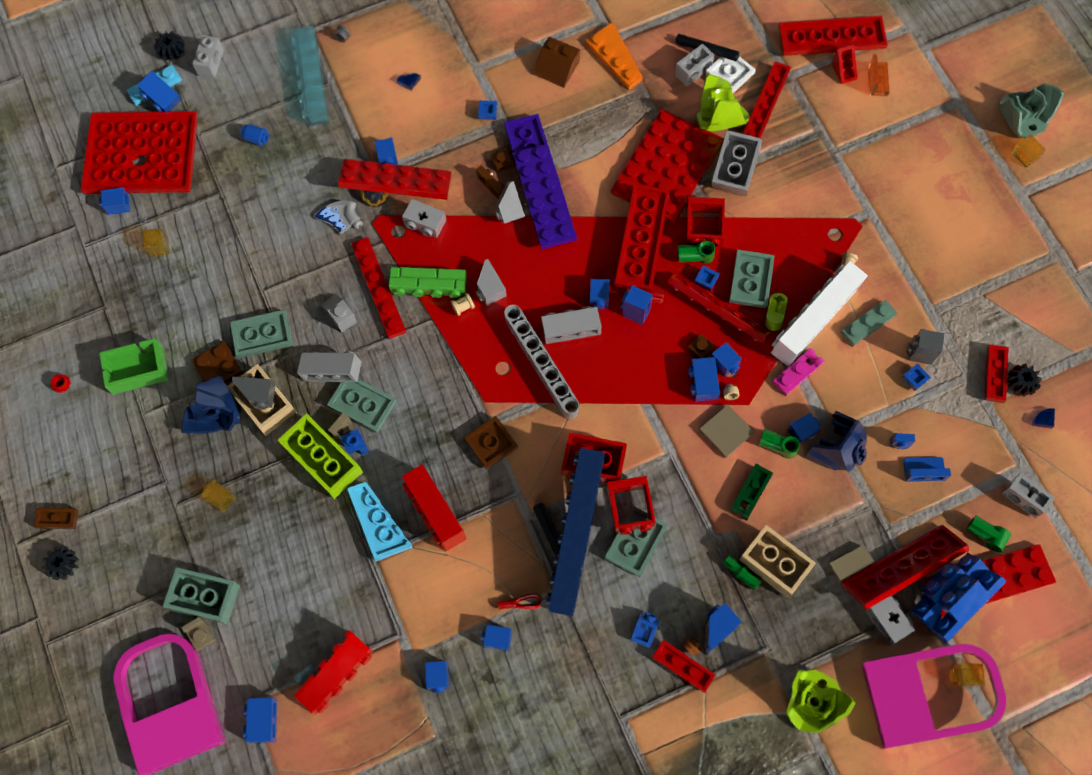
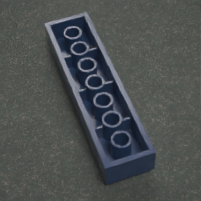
[545,448,605,617]

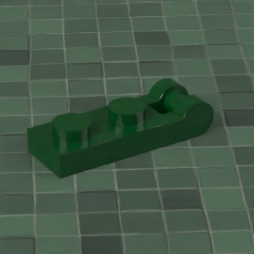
[730,463,773,521]

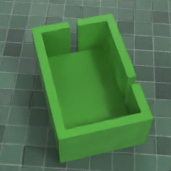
[99,338,169,395]

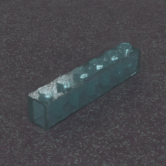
[291,26,330,126]

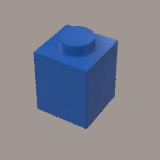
[375,138,398,165]
[99,188,130,215]
[590,279,609,309]
[711,342,741,376]
[787,413,821,444]
[481,625,512,652]
[425,661,449,693]

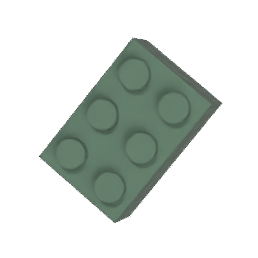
[163,567,240,625]

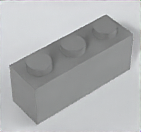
[541,306,602,344]
[297,351,361,382]

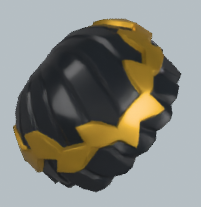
[360,190,389,207]

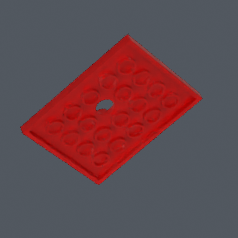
[81,111,198,194]

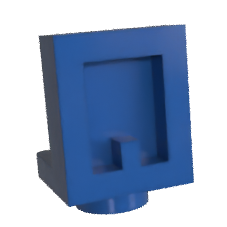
[340,429,369,455]
[631,612,659,648]

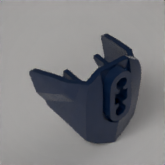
[181,376,240,434]
[805,411,867,472]

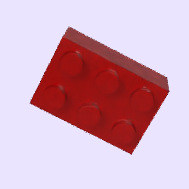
[561,432,627,485]

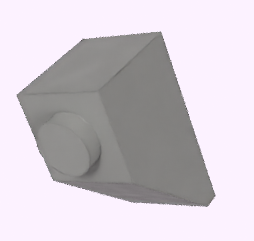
[495,180,525,224]
[476,259,506,306]
[321,294,357,333]

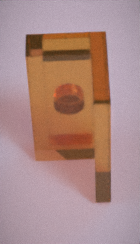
[868,54,890,96]

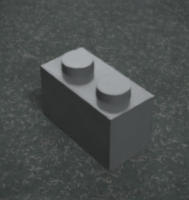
[907,329,944,365]

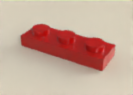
[984,344,1009,403]
[652,640,716,693]

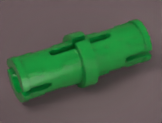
[723,554,762,591]

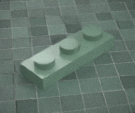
[841,300,898,347]

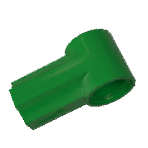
[678,241,715,264]
[759,429,800,459]
[966,515,1011,552]

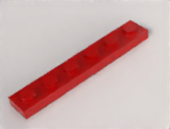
[743,61,791,138]
[351,237,407,340]
[667,272,771,343]

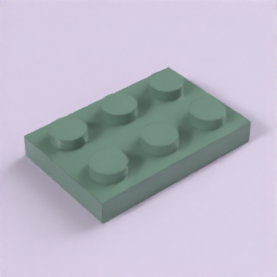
[729,250,775,309]
[230,309,293,358]
[327,379,397,433]
[605,506,668,578]

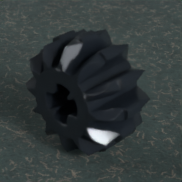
[154,31,185,61]
[1007,363,1043,397]
[42,546,79,581]

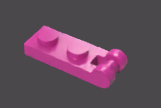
[772,348,825,396]

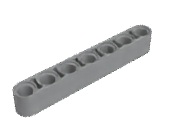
[504,305,579,419]

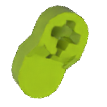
[765,293,788,331]

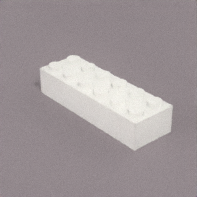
[771,261,868,367]

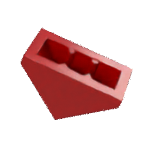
[831,44,858,84]

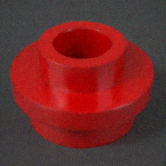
[51,374,71,393]

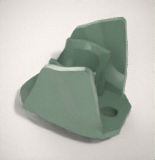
[999,83,1064,139]

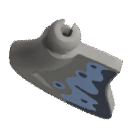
[314,200,363,235]

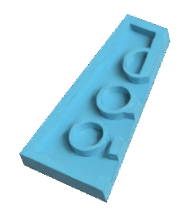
[347,482,413,562]

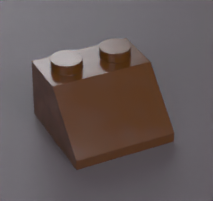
[533,36,580,88]

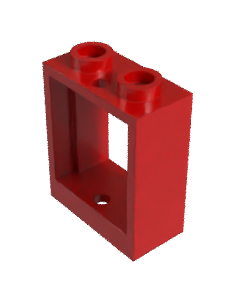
[685,197,725,247]
[607,476,656,535]

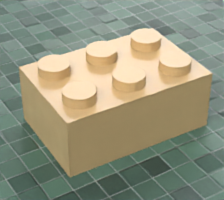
[227,364,297,436]
[739,525,816,599]

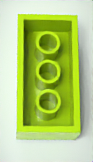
[278,413,363,499]

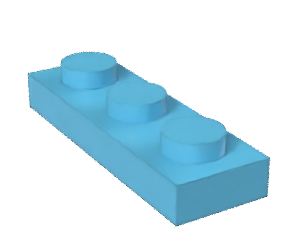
[126,65,182,106]

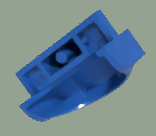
[911,553,1006,644]

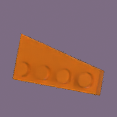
[586,22,643,90]

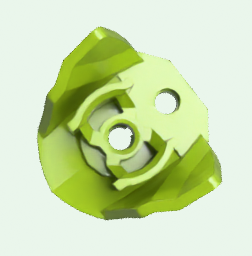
[696,74,749,131]
[786,669,856,733]

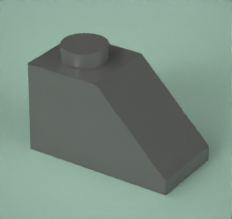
[232,377,276,410]

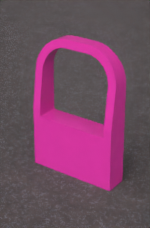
[114,634,226,775]
[861,644,1007,749]

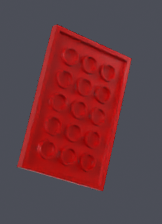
[611,109,724,225]

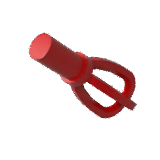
[498,593,542,610]

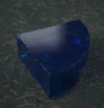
[396,73,421,91]
[1032,408,1055,429]

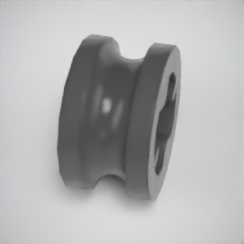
[333,25,351,43]

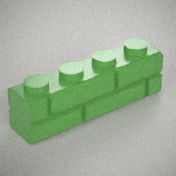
[389,267,467,299]

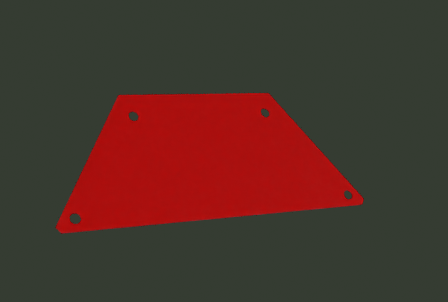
[372,215,863,405]

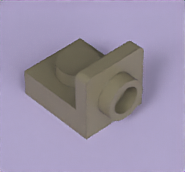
[328,413,352,445]
[182,617,216,651]

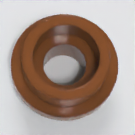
[682,636,701,655]

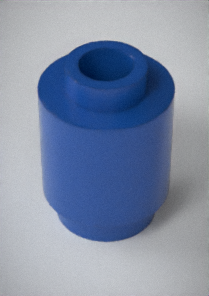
[241,124,269,146]

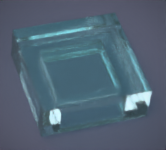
[294,665,318,686]

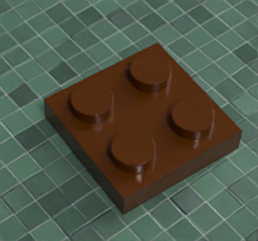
[191,341,243,383]
[464,416,518,470]

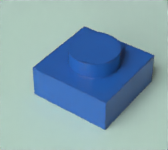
[478,100,497,120]
[694,266,720,292]
[902,363,931,391]
[890,433,915,449]

